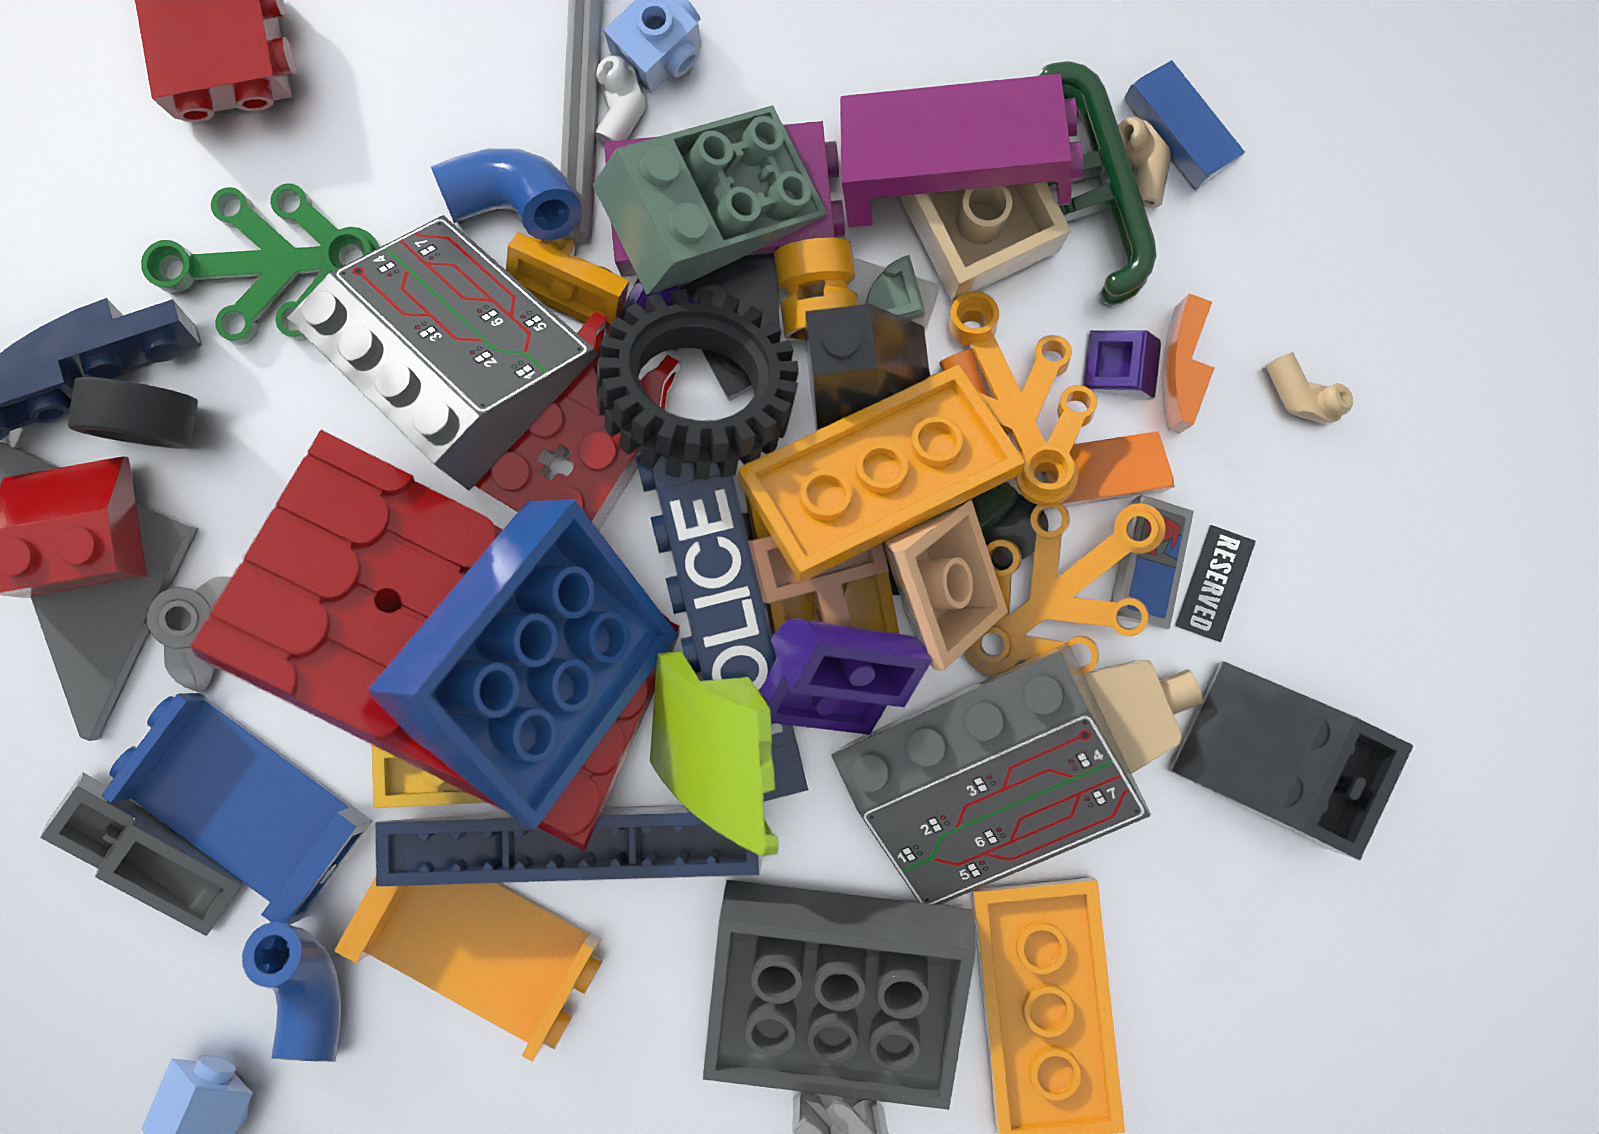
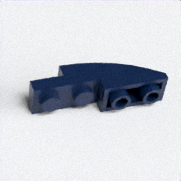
[0,297,201,440]

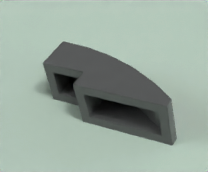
[40,772,243,936]

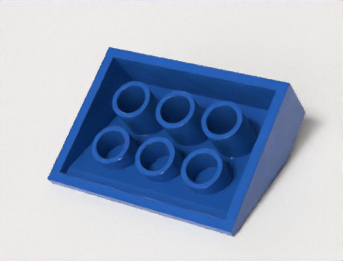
[367,500,678,830]

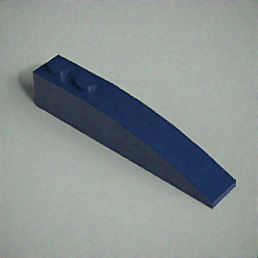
[375,806,762,887]

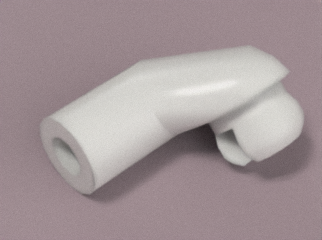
[594,56,646,145]

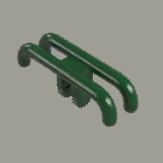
[1038,61,1157,306]

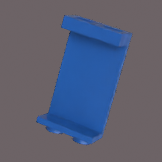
[101,693,373,925]

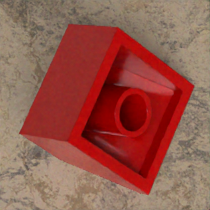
[0,456,147,598]

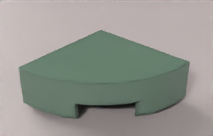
[866,255,925,320]

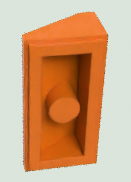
[1042,431,1175,509]

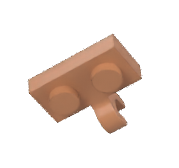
[748,535,889,627]

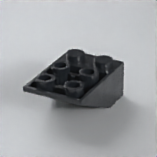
[1169,661,1414,861]

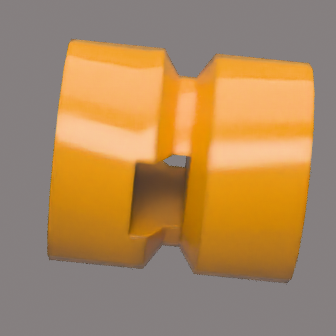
[774,238,859,341]

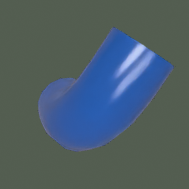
[430,148,582,241]
[242,922,341,1062]

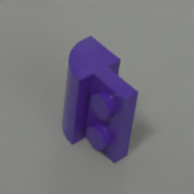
[759,618,933,735]

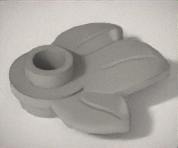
[147,577,231,693]

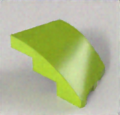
[650,651,778,856]

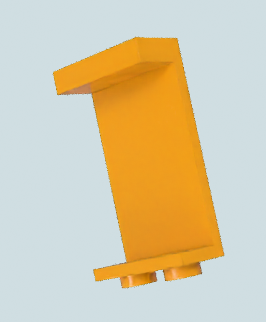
[334,876,603,1062]

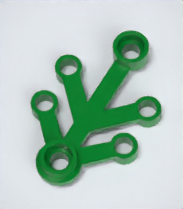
[141,183,381,345]

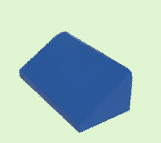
[1124,60,1245,190]

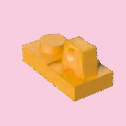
[506,232,629,333]

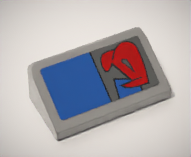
[1112,495,1194,629]

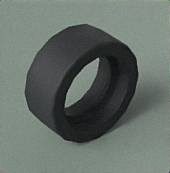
[68,377,198,448]

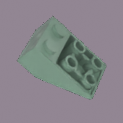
[593,105,827,295]

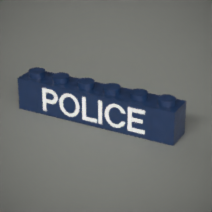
[635,455,808,802]

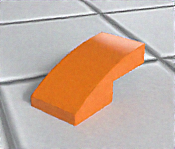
[1162,293,1215,434]

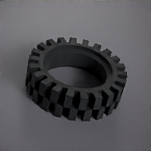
[596,289,799,480]

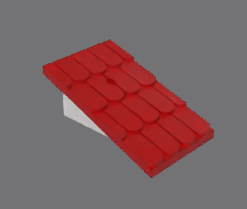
[190,429,680,851]

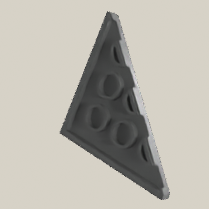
[0,440,197,741]

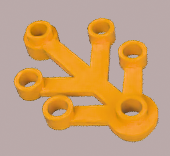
[927,291,1097,506]
[964,503,1166,675]

